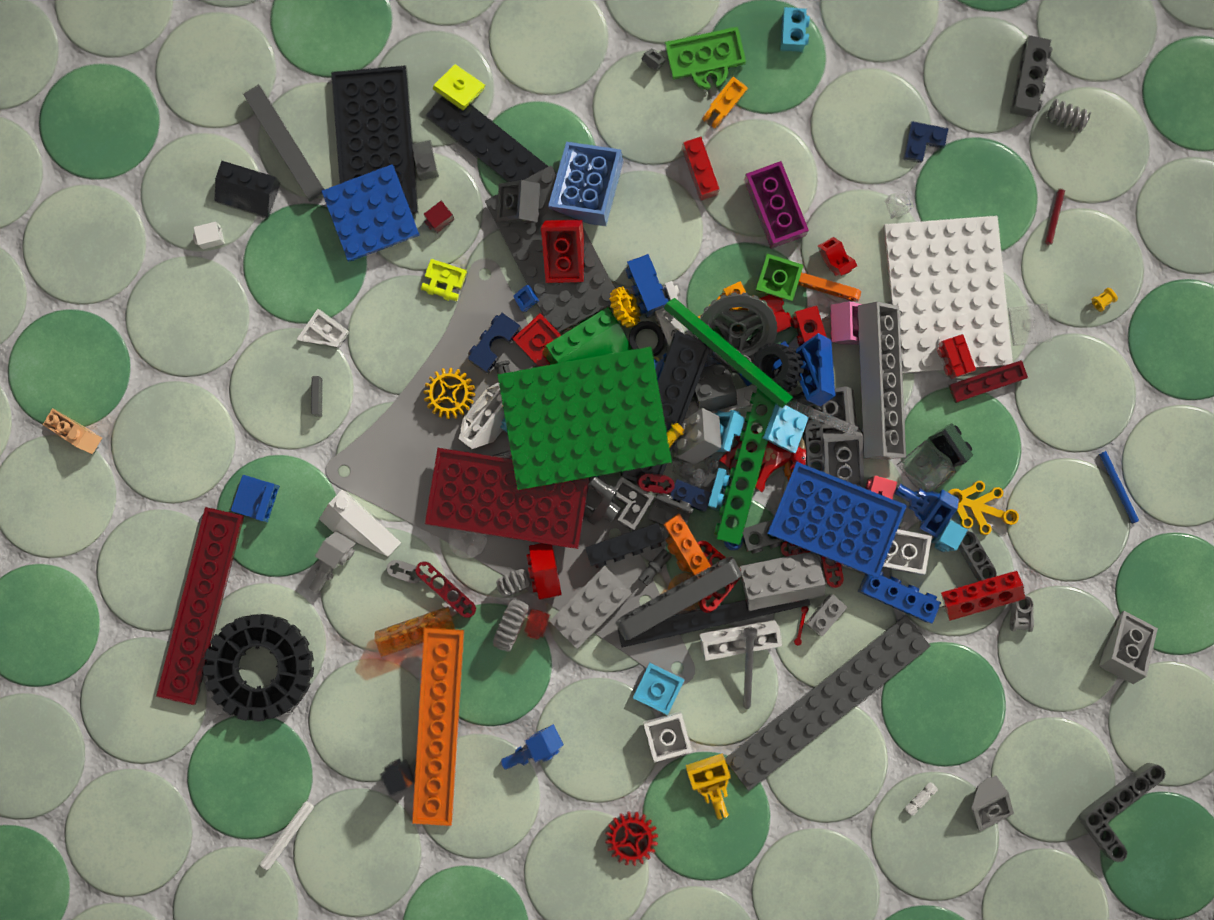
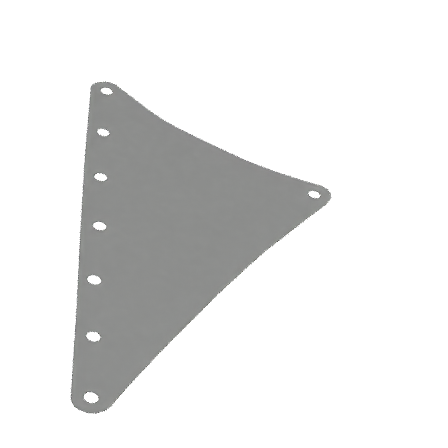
[326,259,695,685]

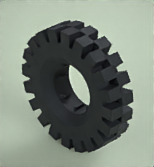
[203,614,314,722]

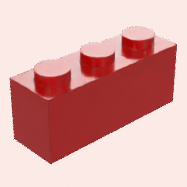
[682,136,720,201]

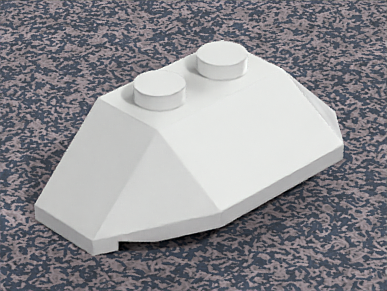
[458,383,505,449]

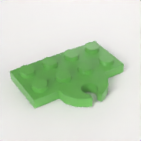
[665,27,746,90]

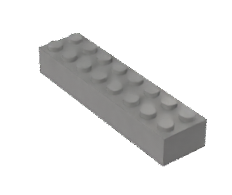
[857,302,906,460]

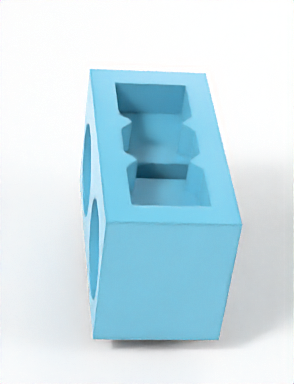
[780,7,810,52]
[931,520,968,553]

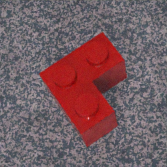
[526,543,562,600]

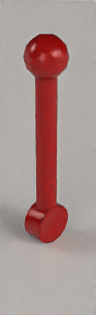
[794,606,809,646]

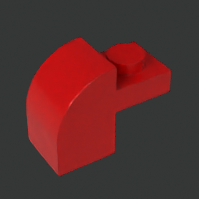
[818,237,857,276]

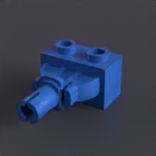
[894,483,959,538]
[501,724,564,770]

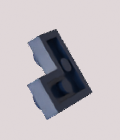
[904,121,949,163]

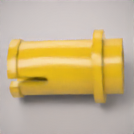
[667,422,685,448]

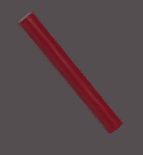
[1045,189,1065,245]

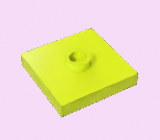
[433,64,485,110]

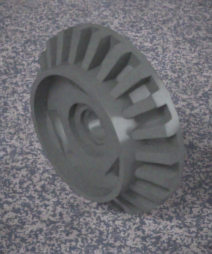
[699,292,777,362]

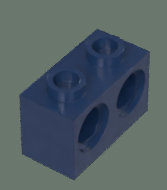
[670,479,712,512]

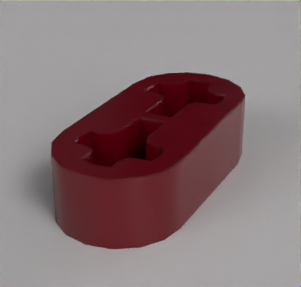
[637,472,674,494]

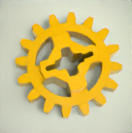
[609,287,641,328]

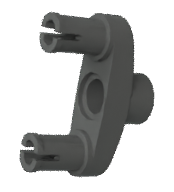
[584,476,621,525]

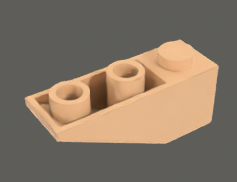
[42,408,102,454]

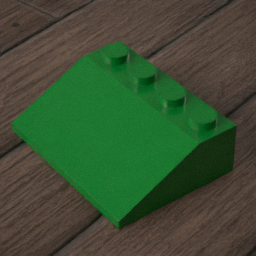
[542,307,632,365]

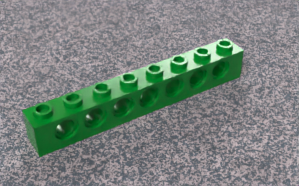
[714,388,776,545]

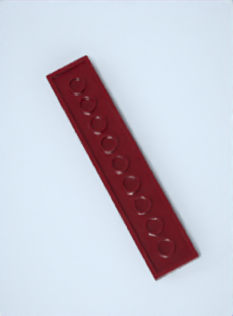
[156,507,244,705]

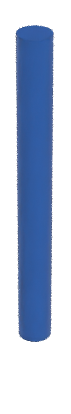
[1099,451,1139,524]

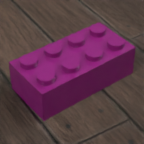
[744,161,809,249]

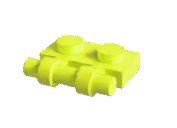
[421,259,467,301]

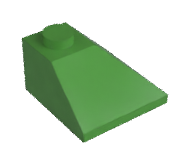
[756,254,804,301]

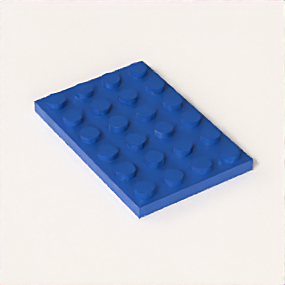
[768,462,907,578]

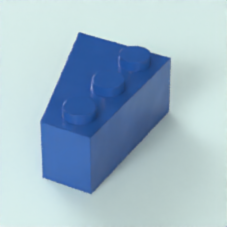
[625,254,669,318]
[796,333,835,407]

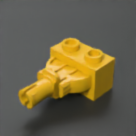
[686,753,731,819]

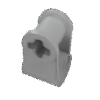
[1010,595,1034,632]

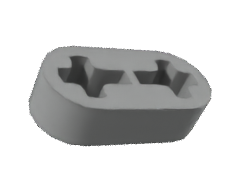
[387,560,423,583]

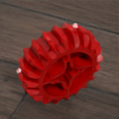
[605,811,658,866]

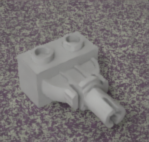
[309,531,356,593]

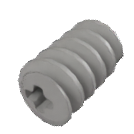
[1047,99,1091,133]

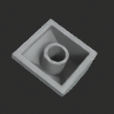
[972,775,1014,831]

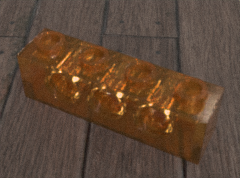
[375,606,455,657]

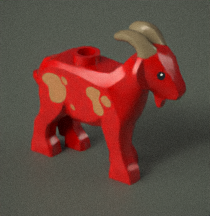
[719,431,807,493]

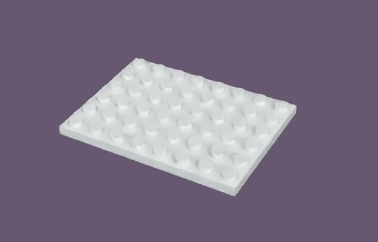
[884,216,1013,374]

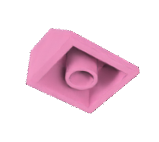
[830,301,861,345]

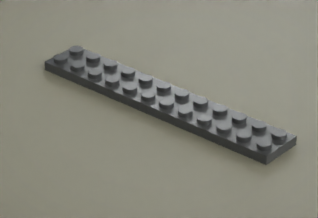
[724,615,930,791]

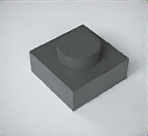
[641,48,666,70]

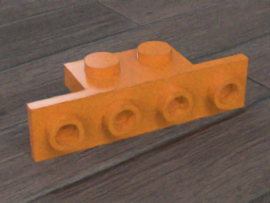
[663,514,711,575]

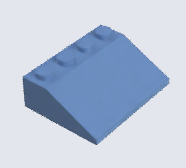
[548,142,623,226]

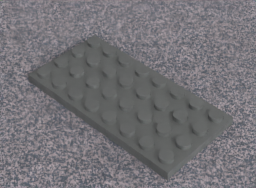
[485,166,615,333]

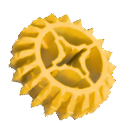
[423,368,476,420]

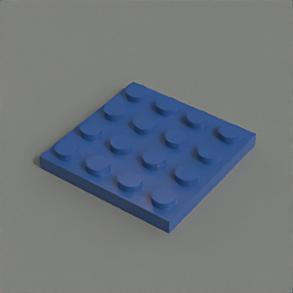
[322,164,420,262]

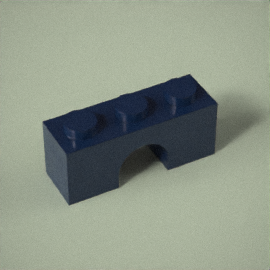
[468,313,521,374]

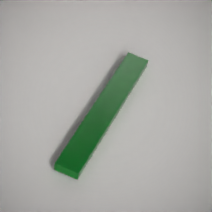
[663,298,793,408]

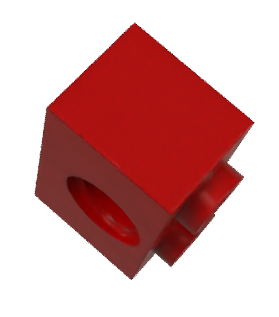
[792,306,826,347]

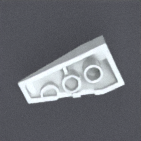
[319,490,401,557]

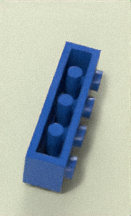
[858,572,941,624]

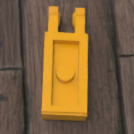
[702,77,748,129]

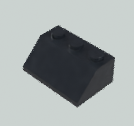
[214,160,281,218]

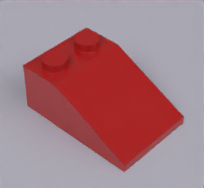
[541,220,584,283]

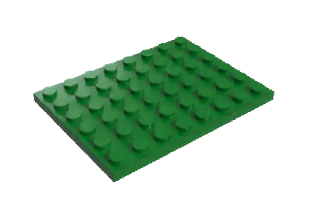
[497,347,672,490]

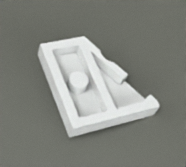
[297,309,350,347]

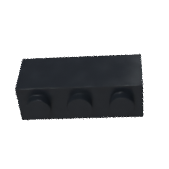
[380,758,415,796]

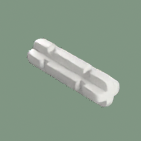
[905,782,938,816]

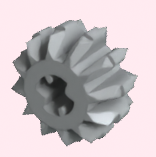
[496,569,530,597]

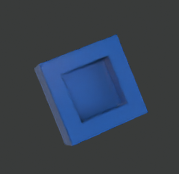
[513,285,539,312]

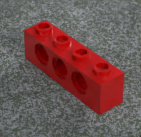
[941,570,1025,621]

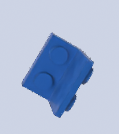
[231,475,280,522]

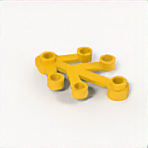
[948,481,1019,535]

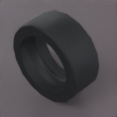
[629,321,665,357]

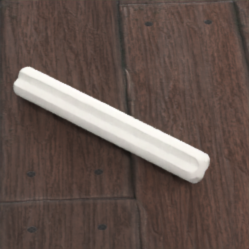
[260,801,314,870]

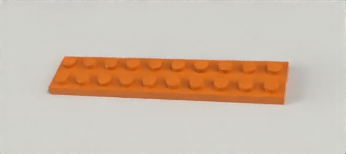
[412,628,464,826]

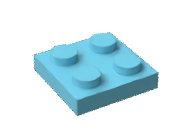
[763,404,809,453]
[708,468,731,511]
[633,662,685,715]

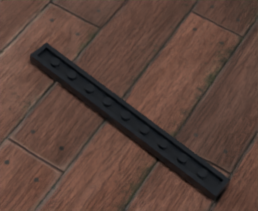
[617,599,810,648]

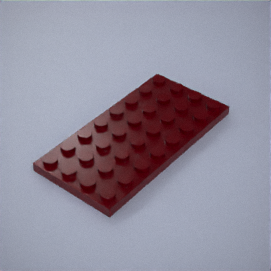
[425,447,590,549]

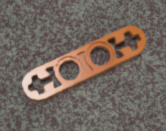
[798,272,861,302]

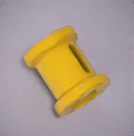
[1091,287,1118,312]

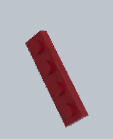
[949,360,1028,403]

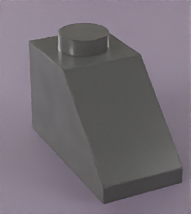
[413,140,439,181]

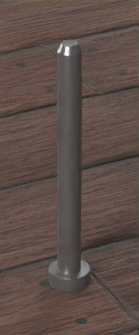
[743,627,757,709]

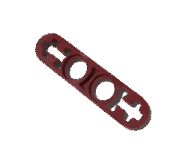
[415,561,476,618]

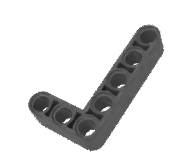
[1079,763,1166,862]

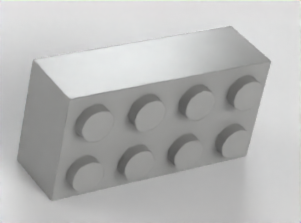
[740,552,826,611]
[550,566,632,648]

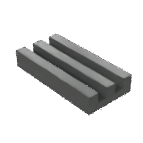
[311,376,323,416]

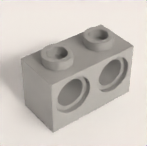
[805,594,847,637]

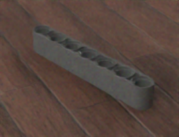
[243,84,325,202]
[615,556,742,640]

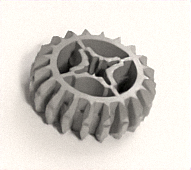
[493,599,529,652]

